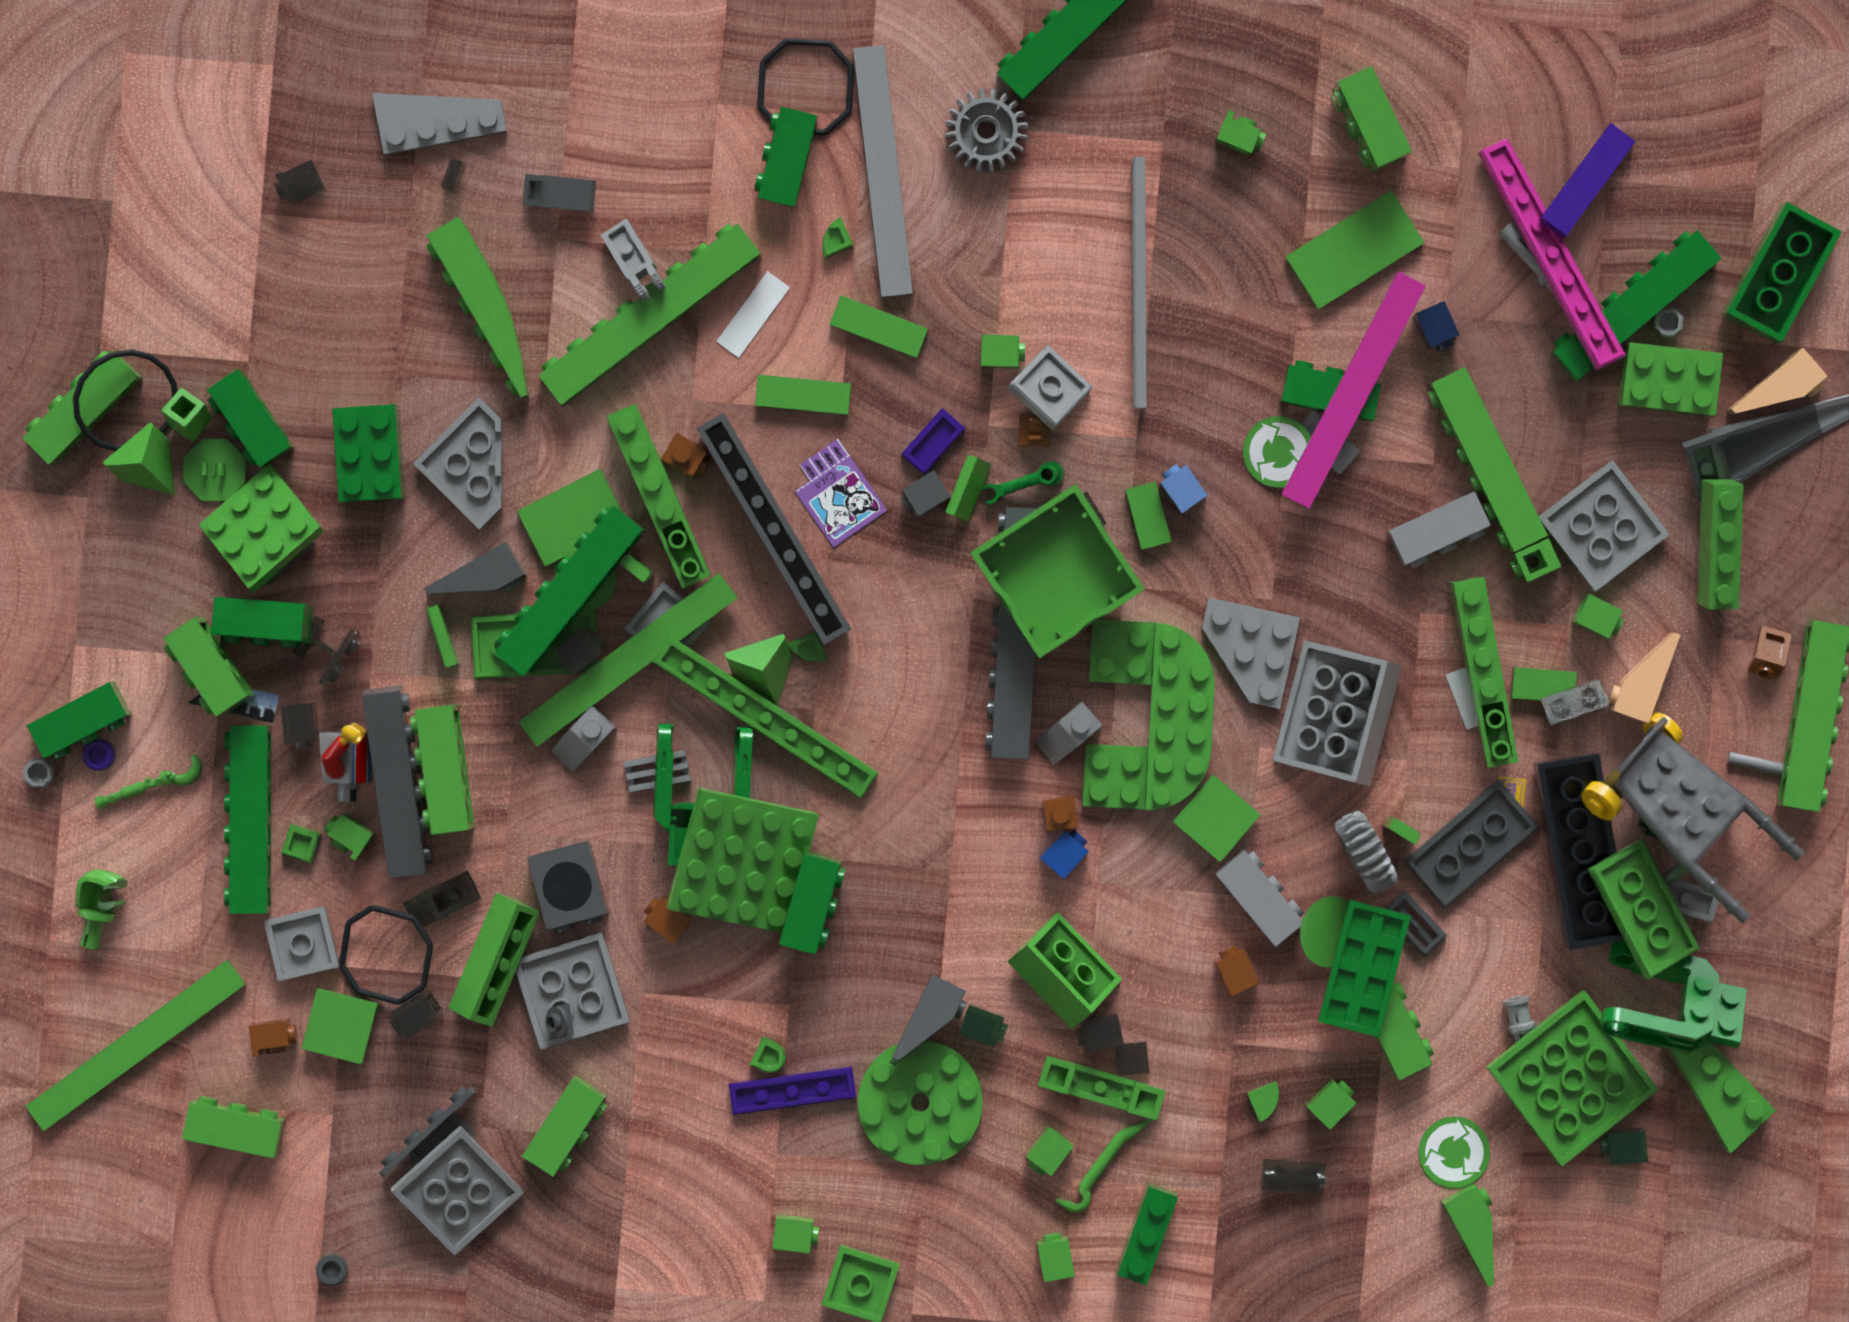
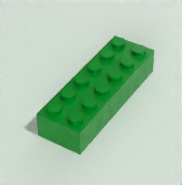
[494,506,646,677]

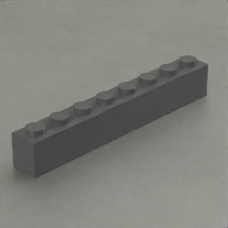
[696,413,852,645]
[985,507,1037,759]

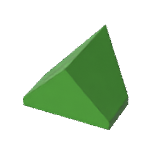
[103,422,175,495]
[725,633,792,706]

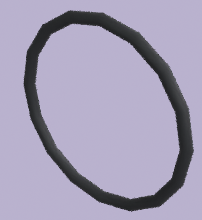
[73,349,178,451]

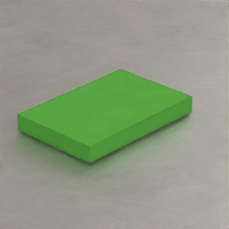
[517,469,622,567]

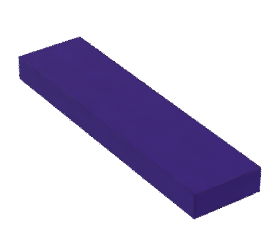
[1539,123,1636,239]
[729,1066,857,1115]

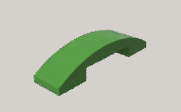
[1037,1056,1166,1121]

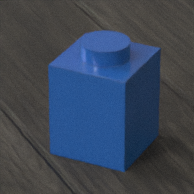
[1040,829,1089,879]

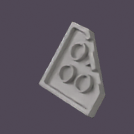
[413,397,502,530]
[1201,598,1300,709]

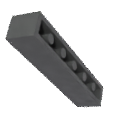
[362,685,433,879]

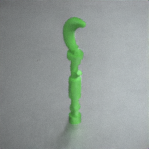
[94,755,202,809]

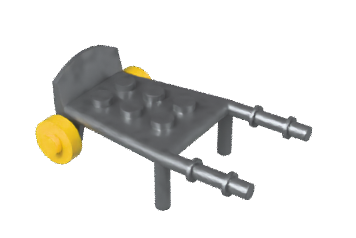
[1581,713,1805,923]

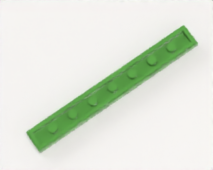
[518,573,738,747]
[652,635,878,799]
[25,959,246,1131]

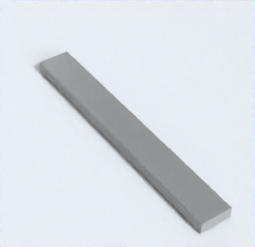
[853,45,913,298]
[1131,157,1147,410]

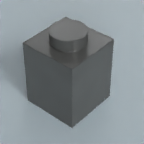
[900,470,951,517]

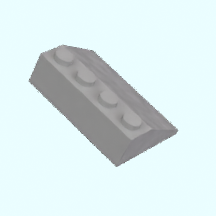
[1272,640,1402,786]

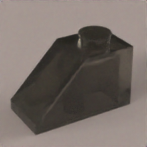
[403,870,481,930]

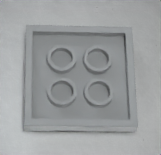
[1539,460,1670,592]
[516,932,630,1050]
[391,1126,524,1256]

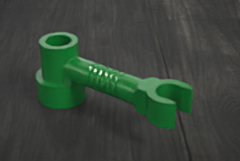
[981,461,1065,504]

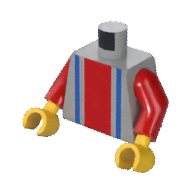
[319,723,373,802]

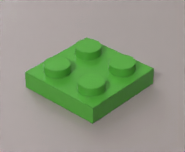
[821,1244,900,1322]

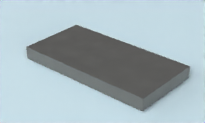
[1404,779,1539,908]

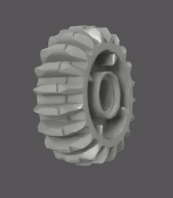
[944,88,1028,173]
[1335,810,1397,893]

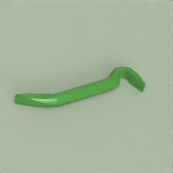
[1055,1118,1152,1213]

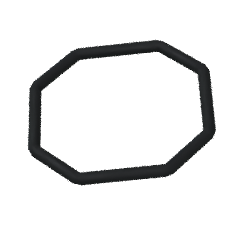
[757,38,854,136]
[339,905,433,1005]

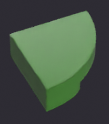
[822,217,854,259]
[788,632,828,662]
[1247,1081,1279,1122]

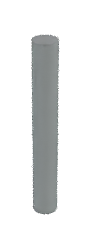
[1727,752,1783,776]

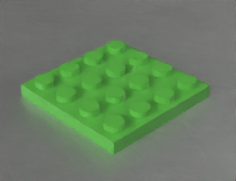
[666,787,819,933]
[1485,990,1659,1167]

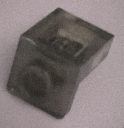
[274,160,326,205]

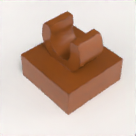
[1019,414,1050,446]

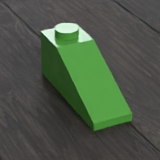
[1441,1183,1494,1287]

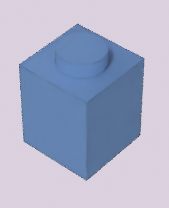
[1159,464,1208,514]

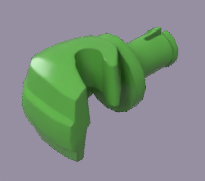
[75,869,128,950]

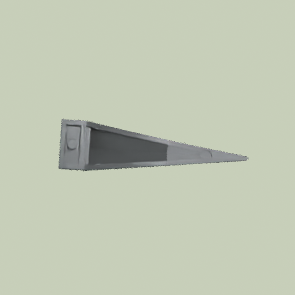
[1682,394,1849,501]

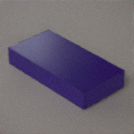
[901,408,966,475]

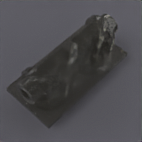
[1540,679,1610,726]
[1261,1159,1326,1194]

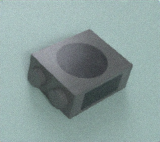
[527,840,609,933]

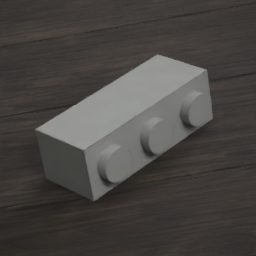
[1387,492,1491,568]
[1215,850,1304,947]

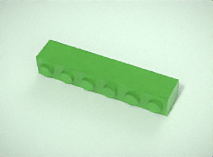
[1427,367,1548,553]
[1776,620,1849,812]

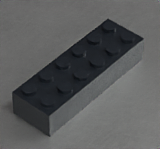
[1533,752,1624,950]

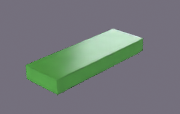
[829,295,928,358]
[755,375,851,415]

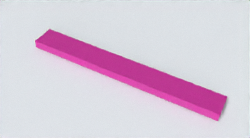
[1478,138,1626,371]
[1281,271,1426,509]

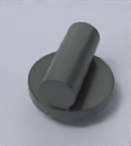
[545,1004,574,1038]

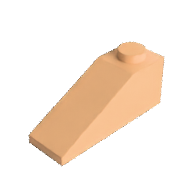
[1727,348,1828,415]
[1607,633,1680,723]

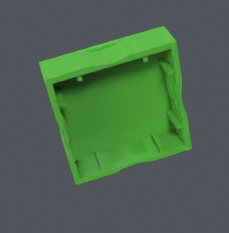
[970,484,1145,658]

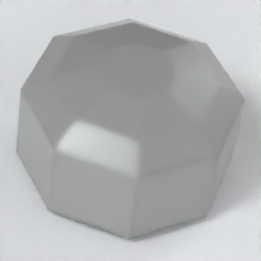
[1652,307,1684,338]
[23,758,55,788]

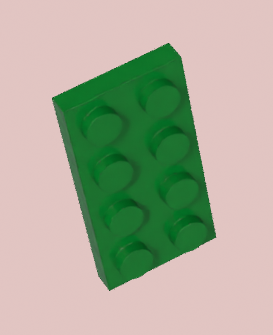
[1317,899,1411,1037]

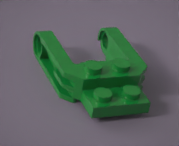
[653,723,753,866]
[1600,941,1747,1054]

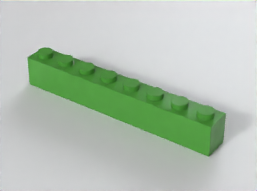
[538,223,762,407]

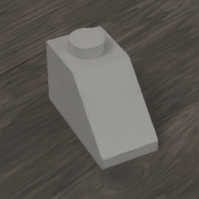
[1034,701,1102,765]
[551,706,616,772]

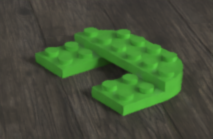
[1082,619,1215,810]

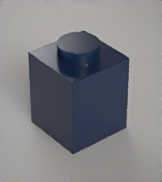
[1413,301,1459,352]

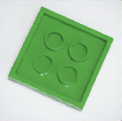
[199,464,324,593]

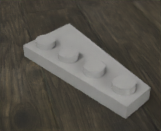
[372,93,508,156]

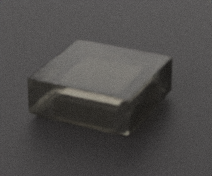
[441,158,465,194]
[1115,1041,1150,1076]

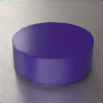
[82,739,115,771]

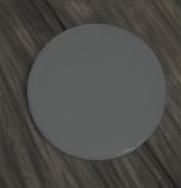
[316,1253,348,1286]

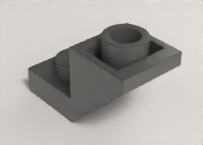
[523,174,596,212]

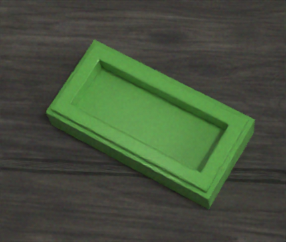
[945,455,992,522]
[1125,481,1172,550]
[619,554,654,583]
[427,605,460,668]
[1511,667,1577,703]
[1383,816,1421,845]

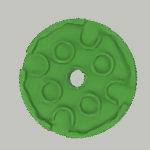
[858,1040,983,1165]

